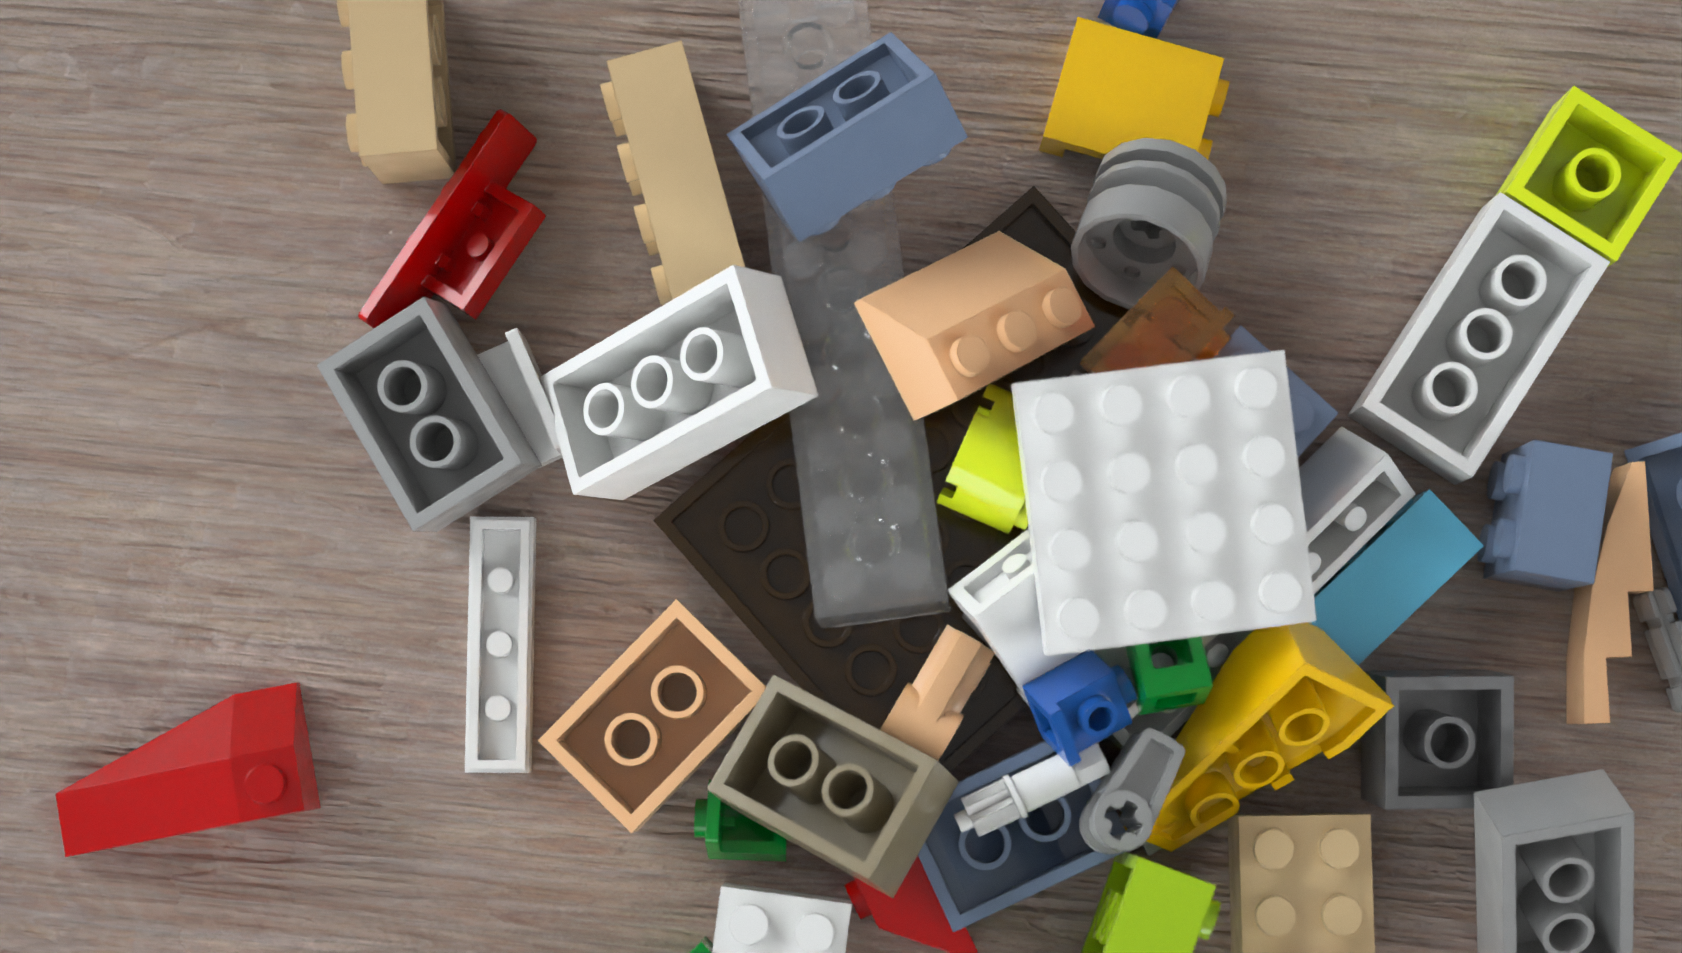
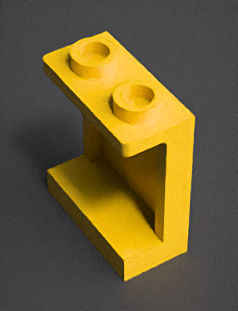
[1039,17,1230,160]

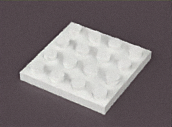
[1011,350,1317,656]

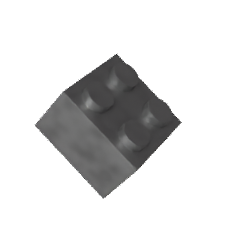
[1361,669,1514,810]

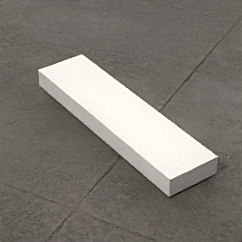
[465,516,536,773]

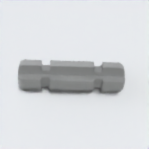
[1633,587,1682,712]

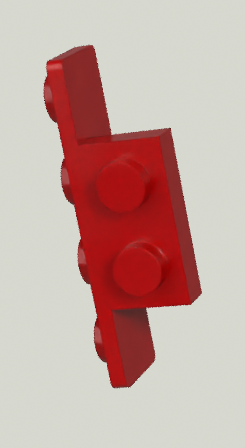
[358,109,546,329]

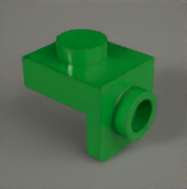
[694,779,787,862]

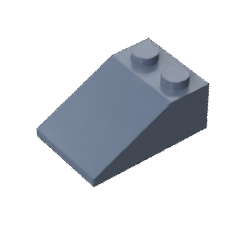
[918,740,1126,932]

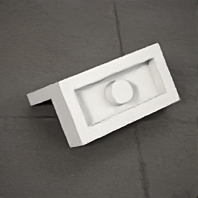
[477,328,563,467]

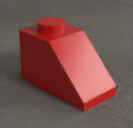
[844,855,978,953]

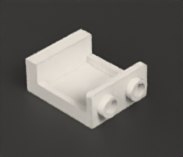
[948,528,1130,707]

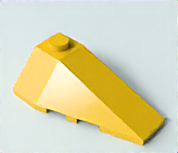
[1124,622,1394,852]

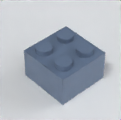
[1477,440,1613,592]

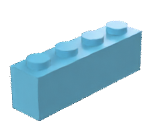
[1308,489,1484,665]

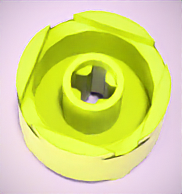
[936,383,1028,534]

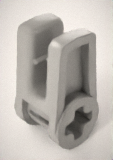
[1079,728,1185,855]

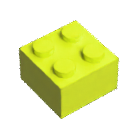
[1495,86,1682,267]

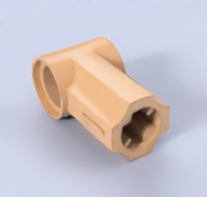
[880,625,995,761]

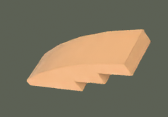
[1566,461,1654,724]

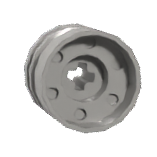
[1071,138,1227,312]

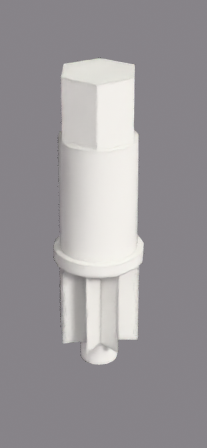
[954,743,1111,837]

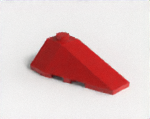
[56,682,321,857]

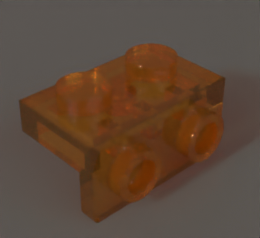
[1079,266,1235,374]

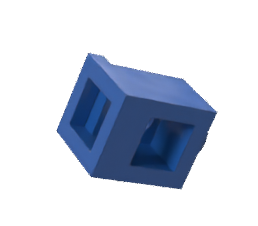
[1022,650,1137,767]

